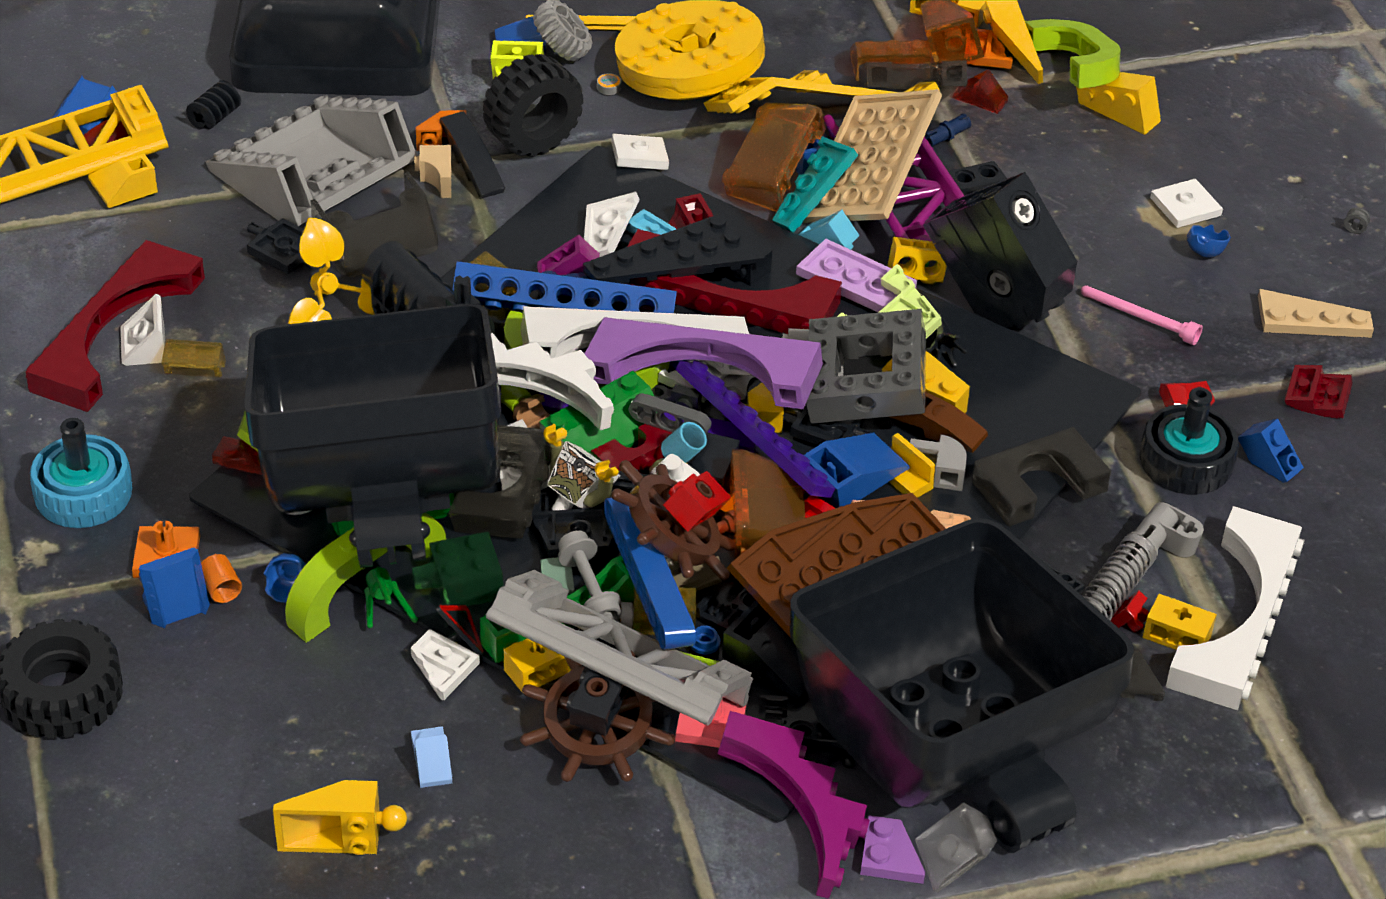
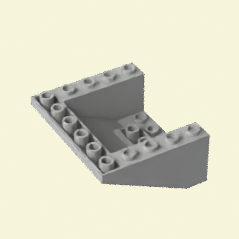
[205,95,417,226]

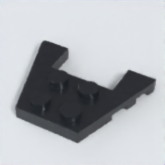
[522,487,631,558]

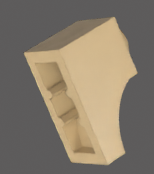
[414,145,452,198]

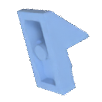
[411,726,452,788]

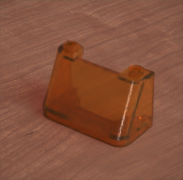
[722,102,826,212]
[729,449,807,560]

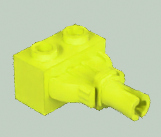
[491,40,544,79]

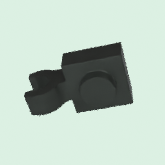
[654,384,702,411]

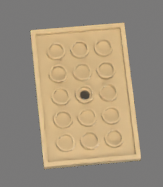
[803,89,942,223]

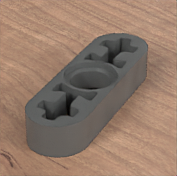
[628,393,711,434]

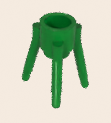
[364,567,418,628]

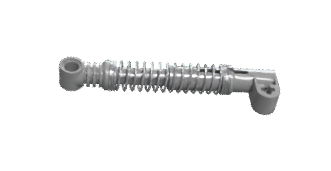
[1081,502,1204,620]

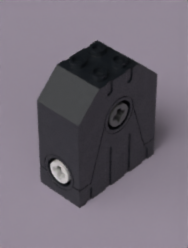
[923,172,1077,329]

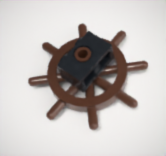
[520,650,675,782]

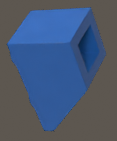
[1238,419,1304,483]

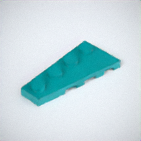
[772,136,858,232]

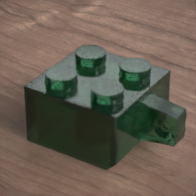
[412,532,503,606]

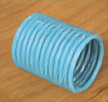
[661,422,707,463]

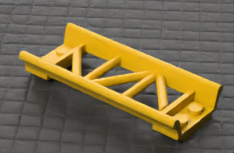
[0,85,169,204]

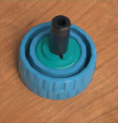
[30,418,132,528]

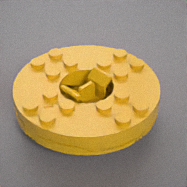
[615,0,765,100]

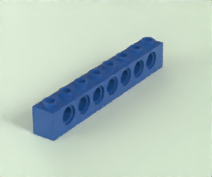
[453,261,677,313]

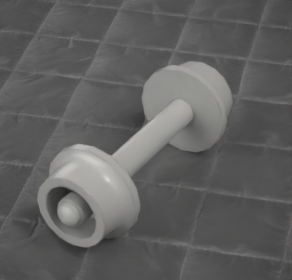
[558,531,622,621]

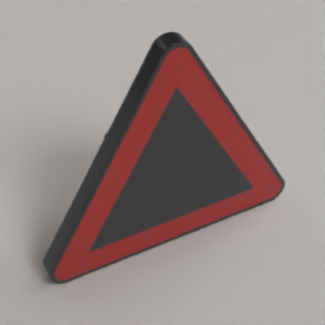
[435,604,484,656]

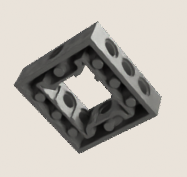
[806,309,926,423]

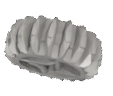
[533,0,593,61]

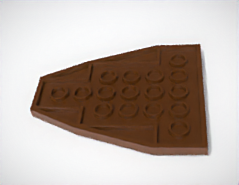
[727,493,946,638]

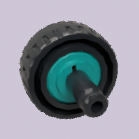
[1140,387,1239,495]

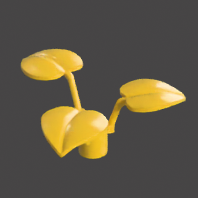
[288,217,375,324]

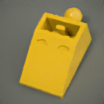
[273,780,407,855]

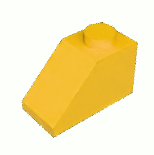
[745,383,784,433]

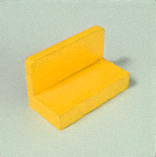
[889,433,935,498]

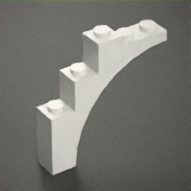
[491,333,614,430]

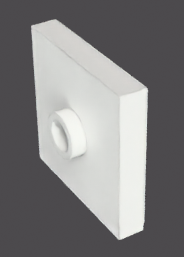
[611,134,669,170]
[1150,179,1223,228]

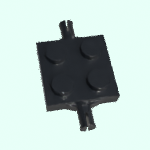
[247,218,320,274]
[783,404,875,446]

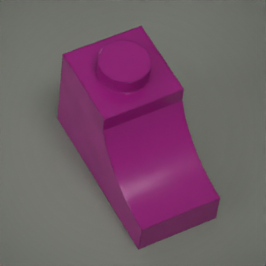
[537,235,600,275]

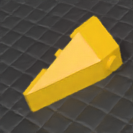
[982,0,1043,84]

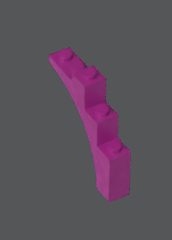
[718,711,870,899]

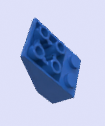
[804,433,910,508]

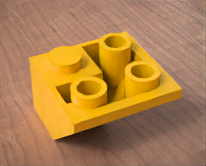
[88,153,158,208]

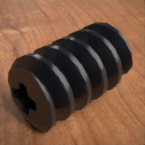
[186,80,241,129]

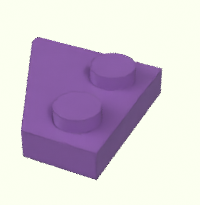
[860,815,925,884]

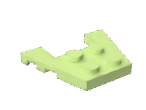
[837,264,942,338]

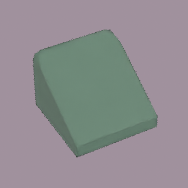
[540,557,575,594]

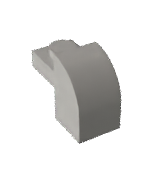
[910,435,967,491]

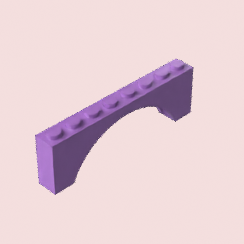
[585,317,823,409]

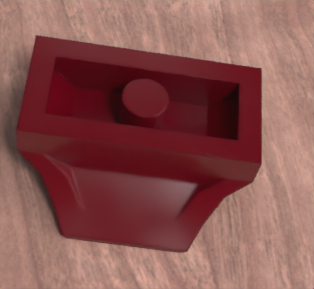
[668,193,714,229]

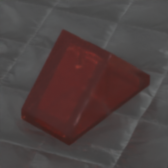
[953,69,1009,114]

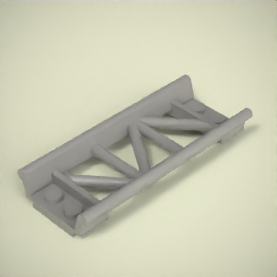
[486,570,753,726]

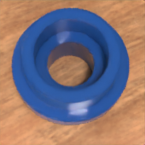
[690,626,720,655]

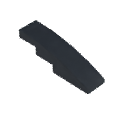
[440,111,505,199]

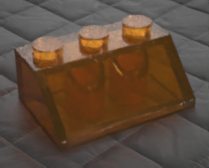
[850,39,932,81]

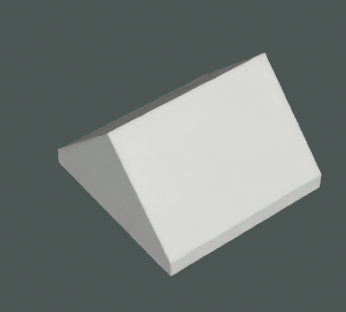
[120,294,166,366]

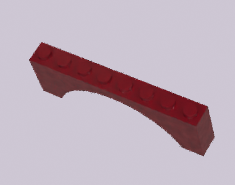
[626,229,842,334]
[25,240,205,412]

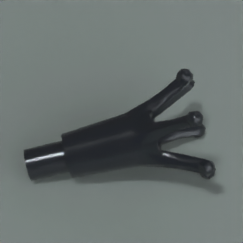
[926,317,968,367]

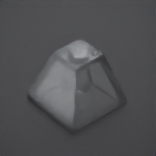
[915,803,997,893]

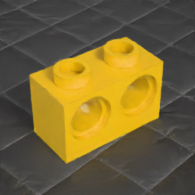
[887,237,947,284]

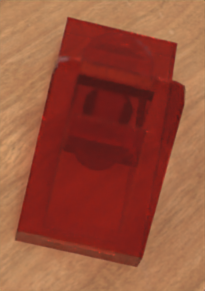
[212,436,262,475]

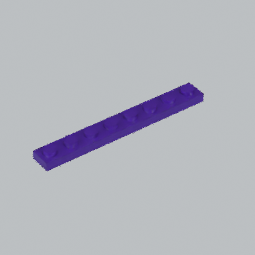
[675,360,836,498]

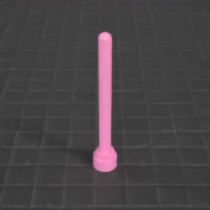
[1081,286,1203,345]

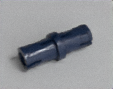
[925,113,971,147]

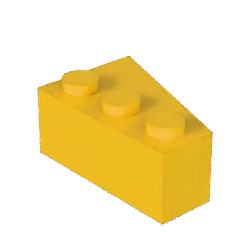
[1076,72,1161,135]
[882,351,970,413]

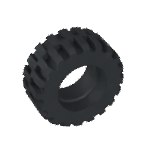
[483,54,583,156]
[0,619,123,740]

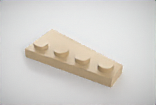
[1258,289,1374,338]

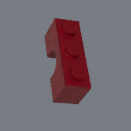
[591,424,672,474]

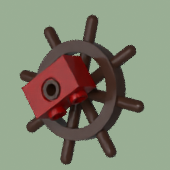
[611,460,736,580]

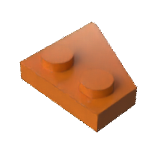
[964,28,1013,69]

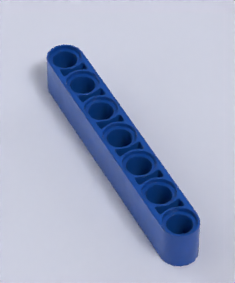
[604,497,696,650]

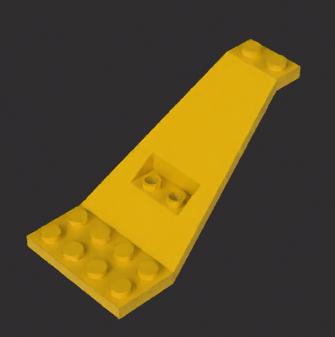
[704,70,940,114]

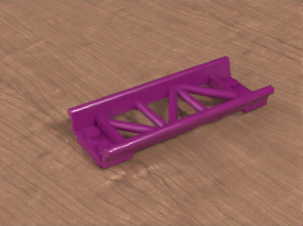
[822,115,964,260]

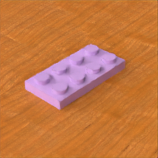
[796,239,917,312]

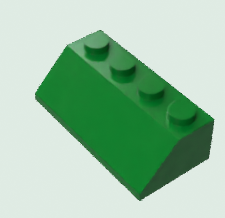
[539,371,657,455]

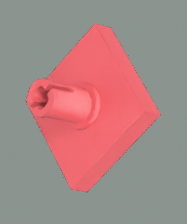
[675,697,748,748]

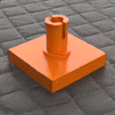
[132,521,201,578]

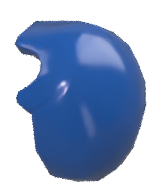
[1187,224,1231,257]
[263,553,307,603]

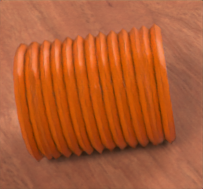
[201,554,242,603]

